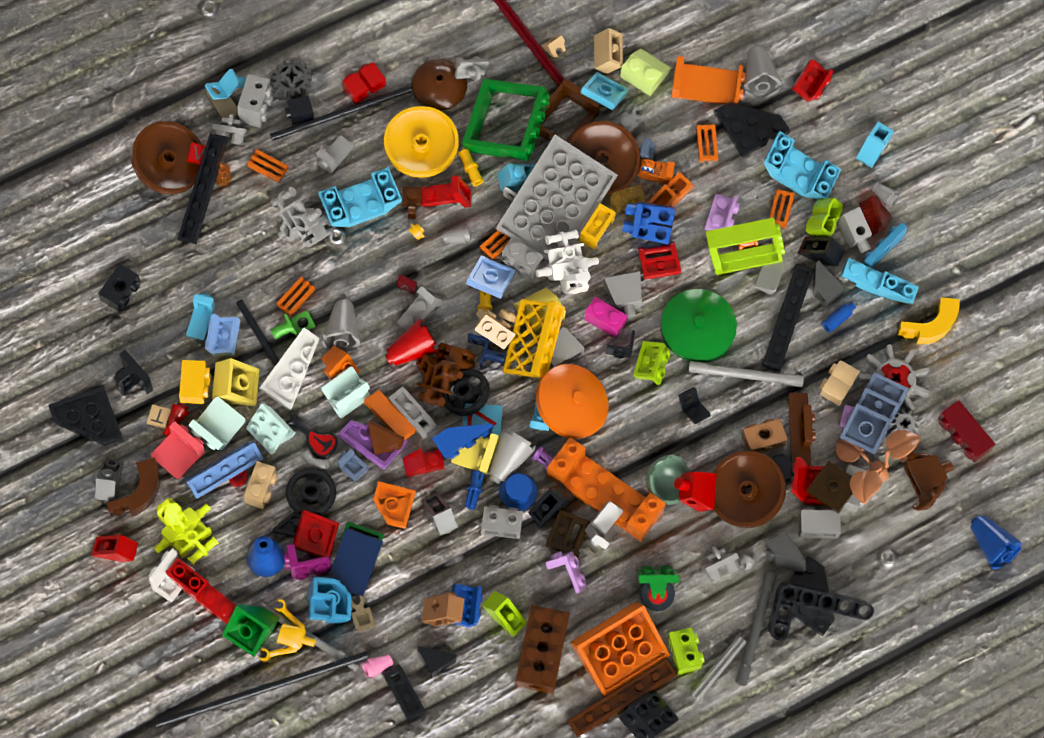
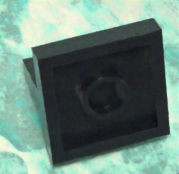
[114,350,153,396]

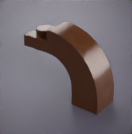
[107,457,160,517]

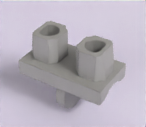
[454,57,490,81]
[212,113,248,145]
[701,546,739,581]

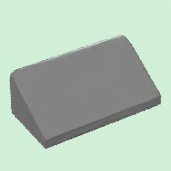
[754,257,787,295]

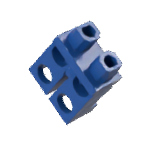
[622,201,676,245]

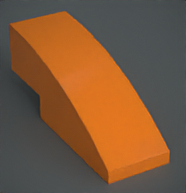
[647,172,695,206]

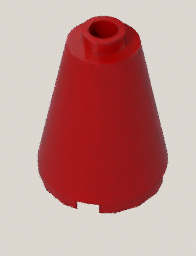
[385,318,438,366]

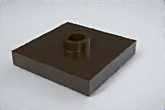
[806,461,853,514]

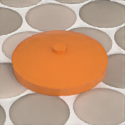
[536,364,609,439]

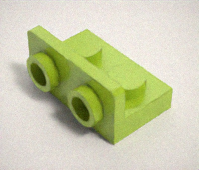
[633,341,670,385]

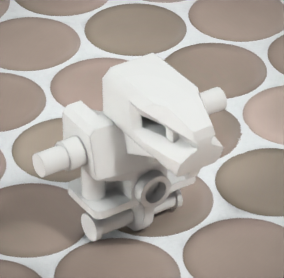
[536,229,599,294]

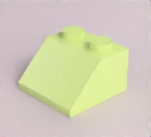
[620,49,671,96]

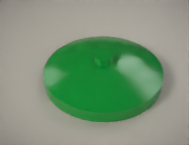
[660,289,737,362]

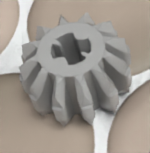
[889,409,921,435]

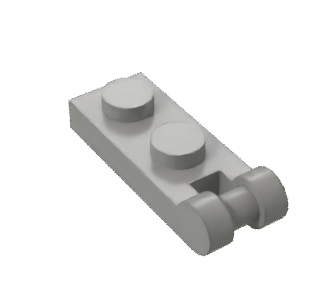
[388,387,438,439]

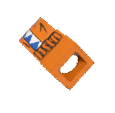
[638,159,675,184]

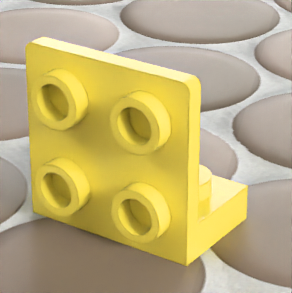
[451,433,499,475]

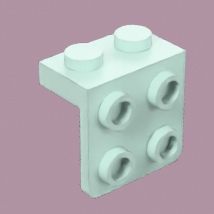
[188,397,246,450]

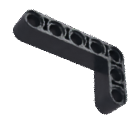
[768,582,874,641]

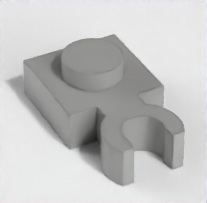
[613,106,646,133]

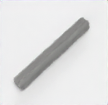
[691,636,746,700]

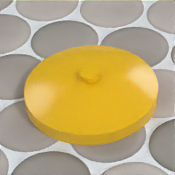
[384,106,459,178]

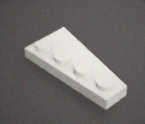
[259,328,320,411]

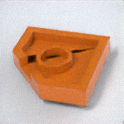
[373,481,416,529]

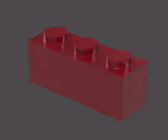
[938,400,995,463]

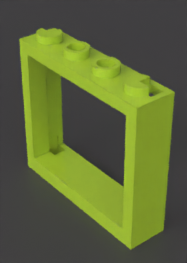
[706,217,785,275]

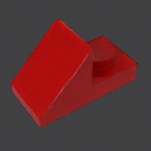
[403,449,445,477]

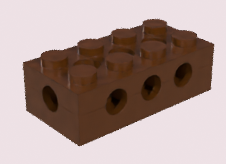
[515,605,570,694]

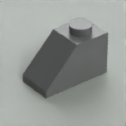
[421,493,458,536]
[765,532,806,573]

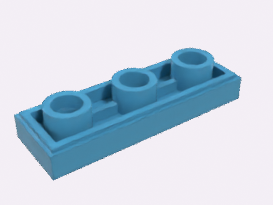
[863,223,907,269]

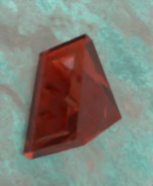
[859,195,891,237]

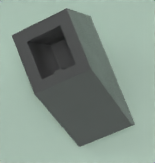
[813,261,844,308]
[95,460,123,501]

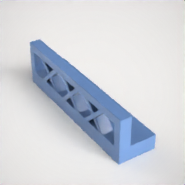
[183,441,264,499]

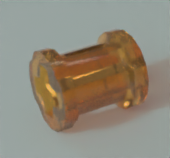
[215,164,231,186]

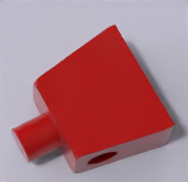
[674,471,717,512]

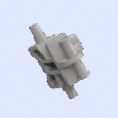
[270,187,336,248]

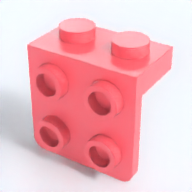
[151,421,205,479]

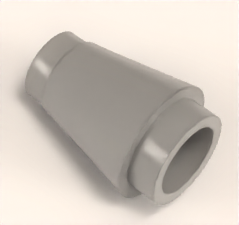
[872,182,900,208]
[443,225,471,244]

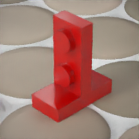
[421,176,472,208]

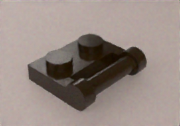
[545,509,591,558]

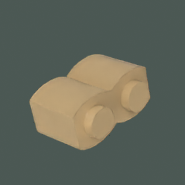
[819,360,860,406]

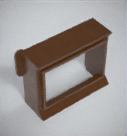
[540,79,599,143]

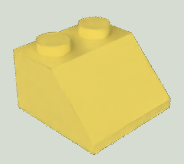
[212,358,260,406]

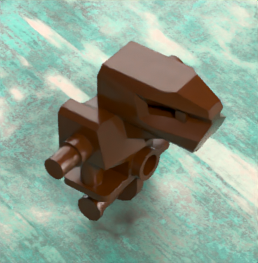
[416,343,475,407]

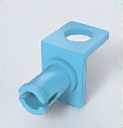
[205,69,246,100]

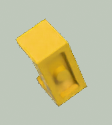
[579,203,616,250]

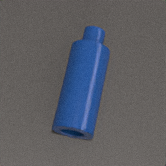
[821,302,856,333]

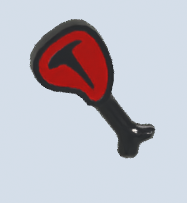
[286,413,338,460]

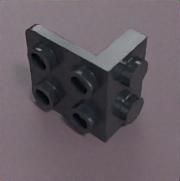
[619,690,678,738]

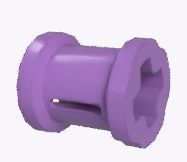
[532,446,555,471]

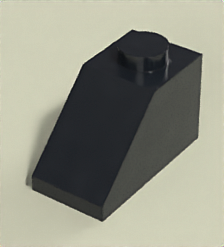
[797,237,845,266]
[528,483,574,527]

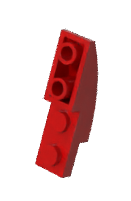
[165,558,237,624]

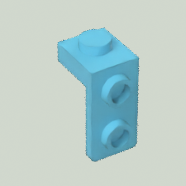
[186,294,215,341]

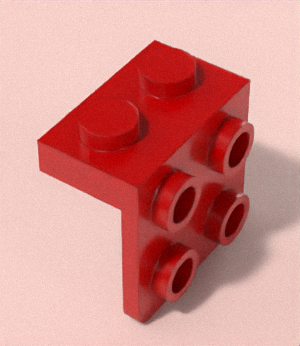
[791,457,824,505]

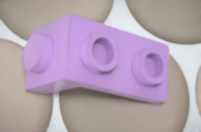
[545,551,586,593]

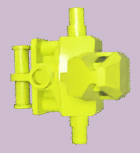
[154,498,219,565]

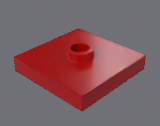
[293,510,339,558]

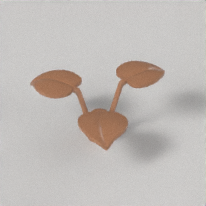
[836,430,921,504]

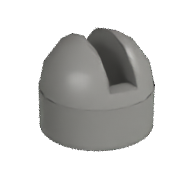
[739,554,756,571]

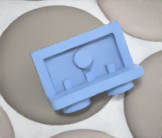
[205,314,240,356]

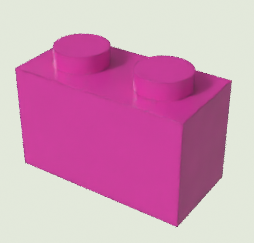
[584,297,628,339]

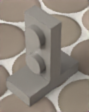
[397,286,445,330]

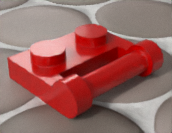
[637,242,681,280]

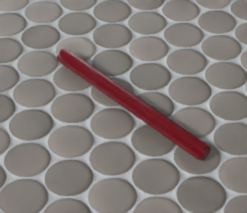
[493,0,565,87]

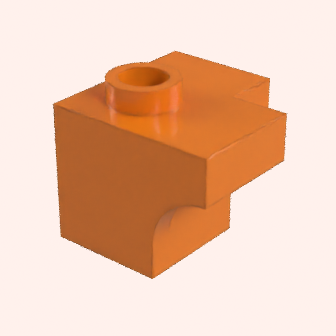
[321,346,360,380]

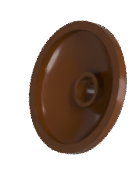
[412,59,467,111]

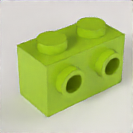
[667,627,704,675]

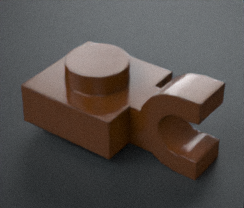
[403,187,421,219]

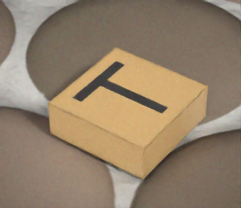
[147,404,171,429]

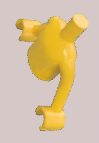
[258,599,316,662]

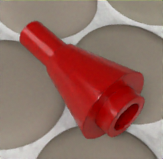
[162,402,189,437]

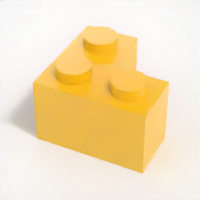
[179,360,211,404]

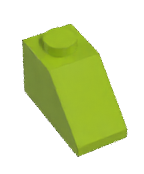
[482,591,527,637]

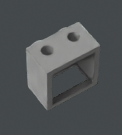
[237,74,274,128]

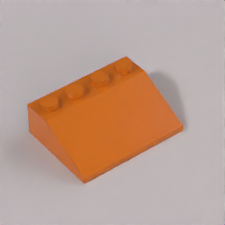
[570,602,670,697]

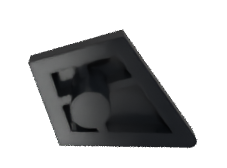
[272,511,301,537]

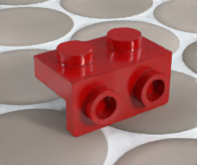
[791,59,834,102]

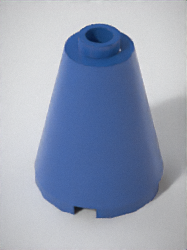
[970,515,1023,569]
[246,536,285,577]

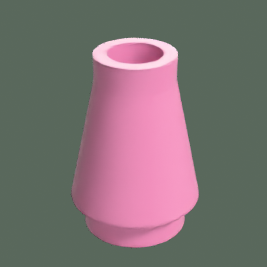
[362,654,393,678]

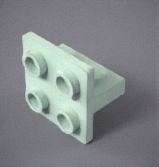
[321,366,370,418]
[246,403,295,455]

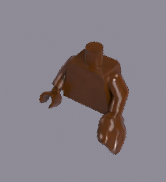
[900,451,954,511]

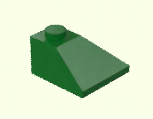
[222,604,280,657]

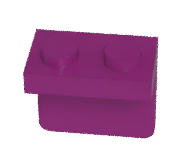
[284,544,331,580]

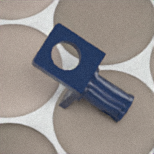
[468,333,506,368]

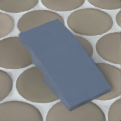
[840,372,909,455]

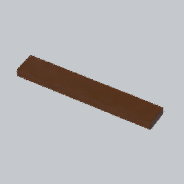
[567,658,678,738]

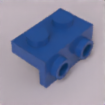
[451,584,483,628]

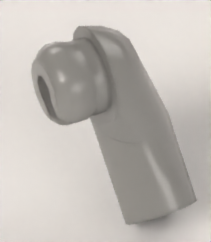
[302,451,330,471]

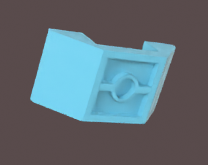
[763,131,841,199]
[318,167,402,227]

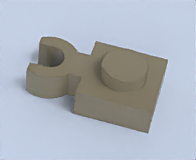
[351,595,376,633]

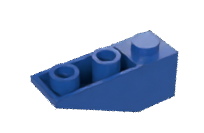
[432,424,494,460]

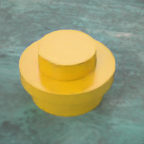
[408,223,425,240]

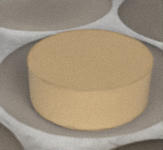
[498,309,517,323]

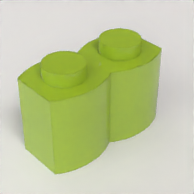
[806,198,843,237]

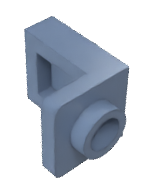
[338,448,369,482]

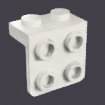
[149,548,195,603]

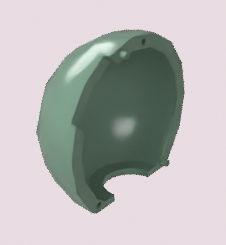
[645,454,690,505]

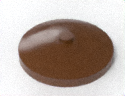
[131,121,202,195]
[569,121,640,196]
[713,451,786,528]

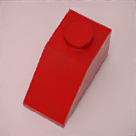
[91,535,138,562]

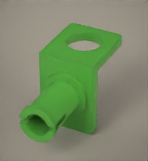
[270,311,315,340]

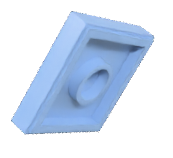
[466,256,515,299]

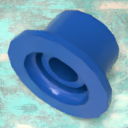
[499,473,537,511]

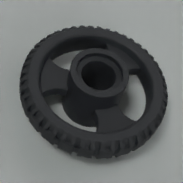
[442,368,490,416]
[286,468,336,515]

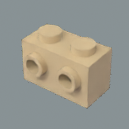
[594,28,623,74]
[244,461,278,509]

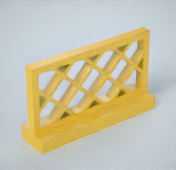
[502,299,565,379]

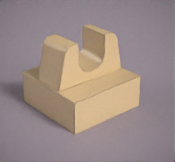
[541,35,566,58]

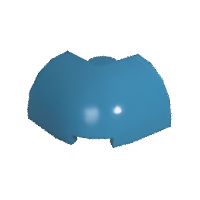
[307,577,352,623]

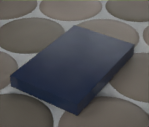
[328,529,383,597]

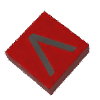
[186,142,206,165]

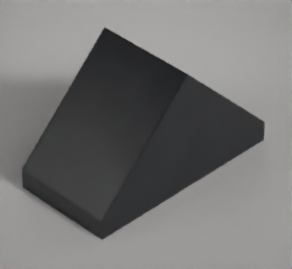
[417,646,457,677]

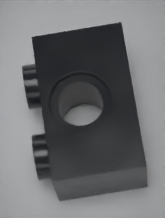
[98,264,141,311]

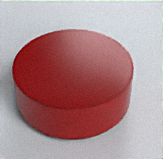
[229,470,248,487]

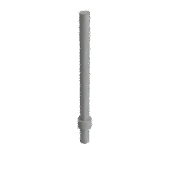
[257,601,360,671]

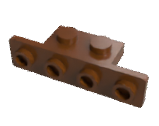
[788,393,816,466]

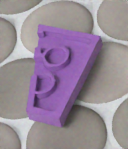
[338,420,408,470]

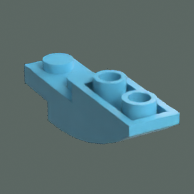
[841,258,919,304]

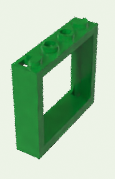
[462,79,550,161]

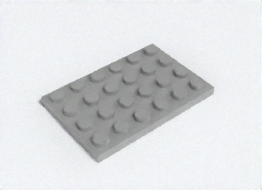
[495,135,618,263]

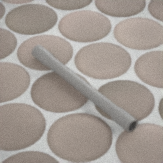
[688,361,804,387]

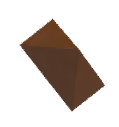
[367,420,405,455]

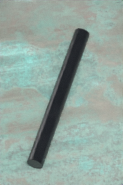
[236,299,280,366]

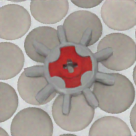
[857,344,930,413]

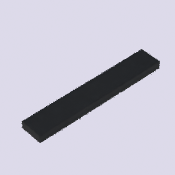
[177,133,228,245]
[762,264,814,372]

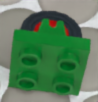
[636,566,679,612]

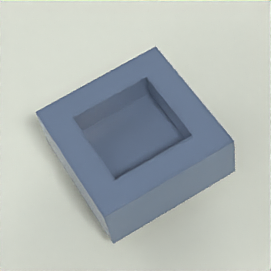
[639,138,656,160]

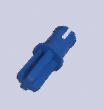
[465,471,485,510]

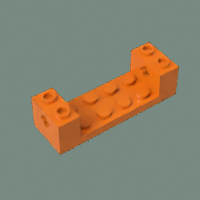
[546,437,666,542]

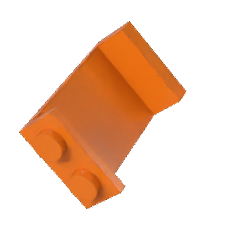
[671,56,746,104]

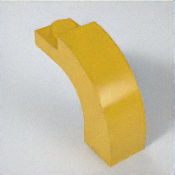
[898,297,960,344]

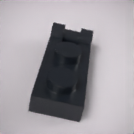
[382,664,425,721]

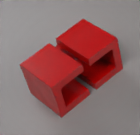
[342,62,386,104]

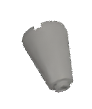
[744,46,781,98]
[322,299,361,354]
[488,428,536,484]

